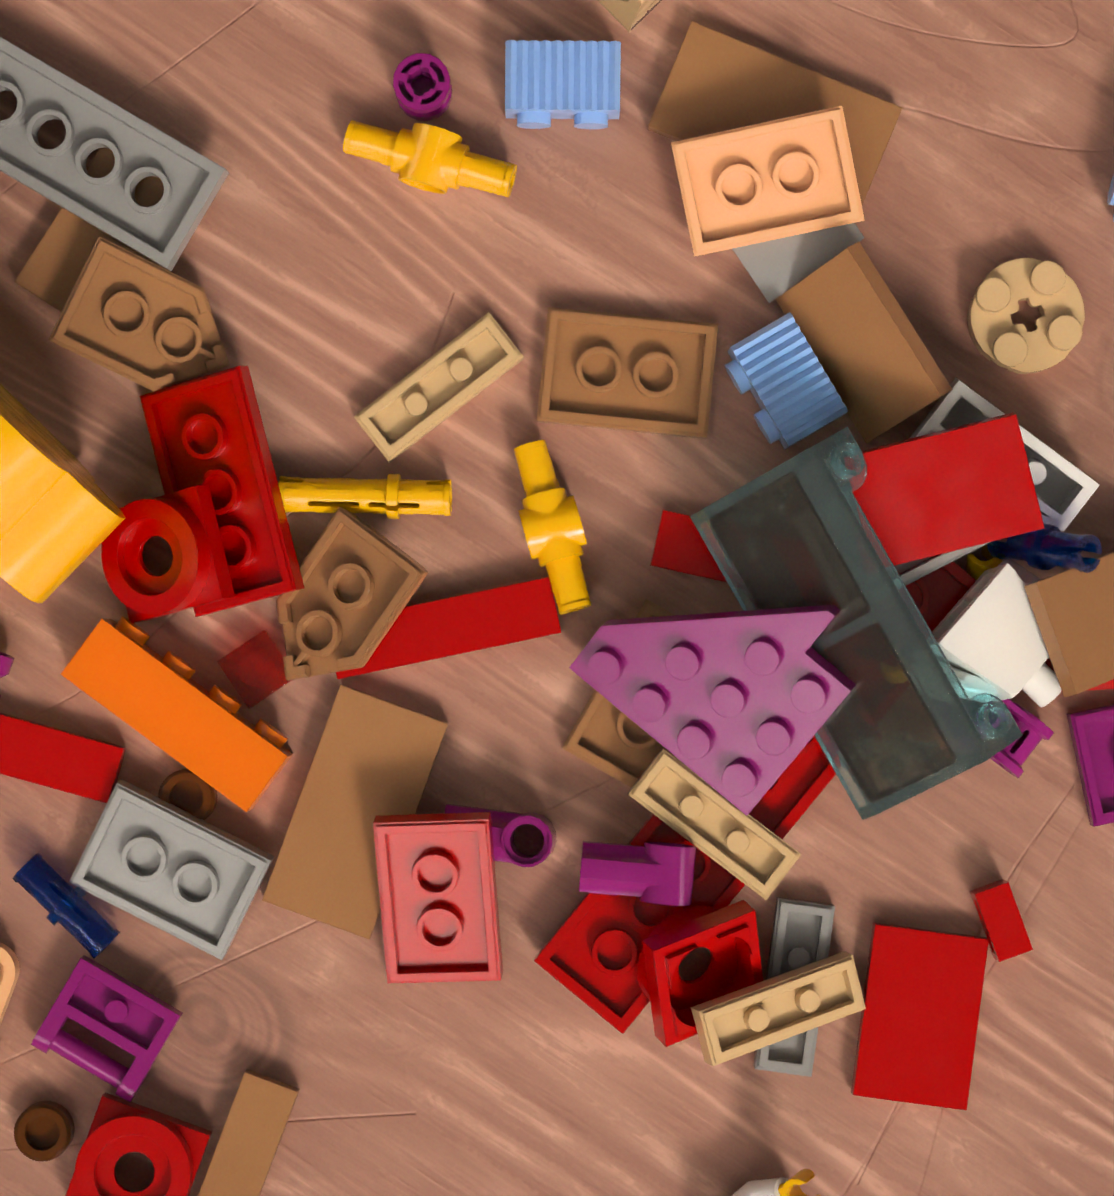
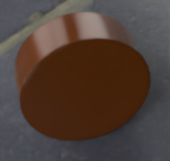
[158,768,218,820]
[14,1101,75,1162]

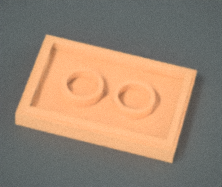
[671,106,865,256]

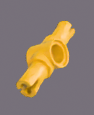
[343,120,517,198]
[513,440,592,615]

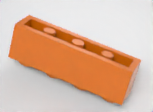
[61,616,293,812]

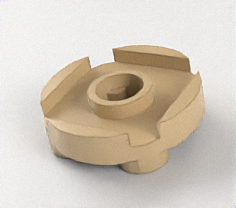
[967,258,1085,374]

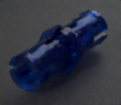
[987,524,1102,573]
[12,853,120,959]

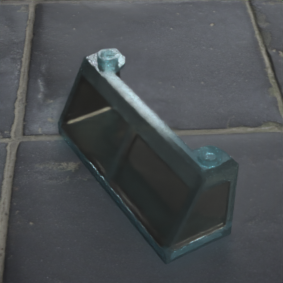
[690,426,1023,820]

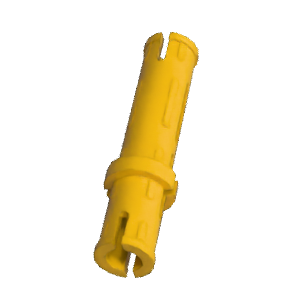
[278,474,452,519]

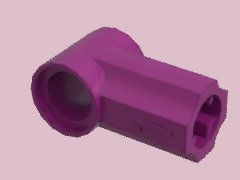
[444,804,557,867]
[579,841,696,906]

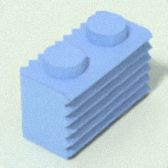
[505,40,621,129]
[724,312,848,449]

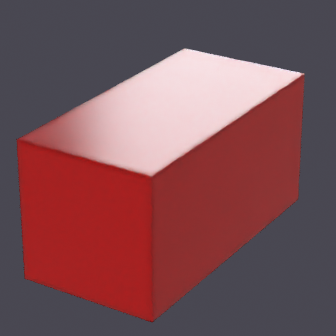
[969,879,1033,962]

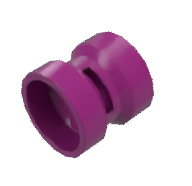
[393,53,452,121]

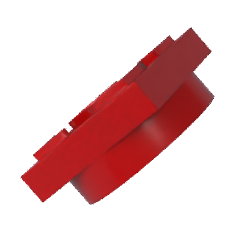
[101,484,235,623]
[637,900,763,1047]
[65,1092,213,1196]

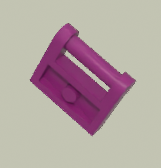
[31,955,183,1103]

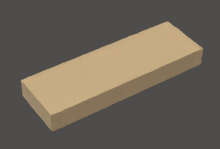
[354,312,524,463]
[628,748,801,900]
[691,951,866,1066]

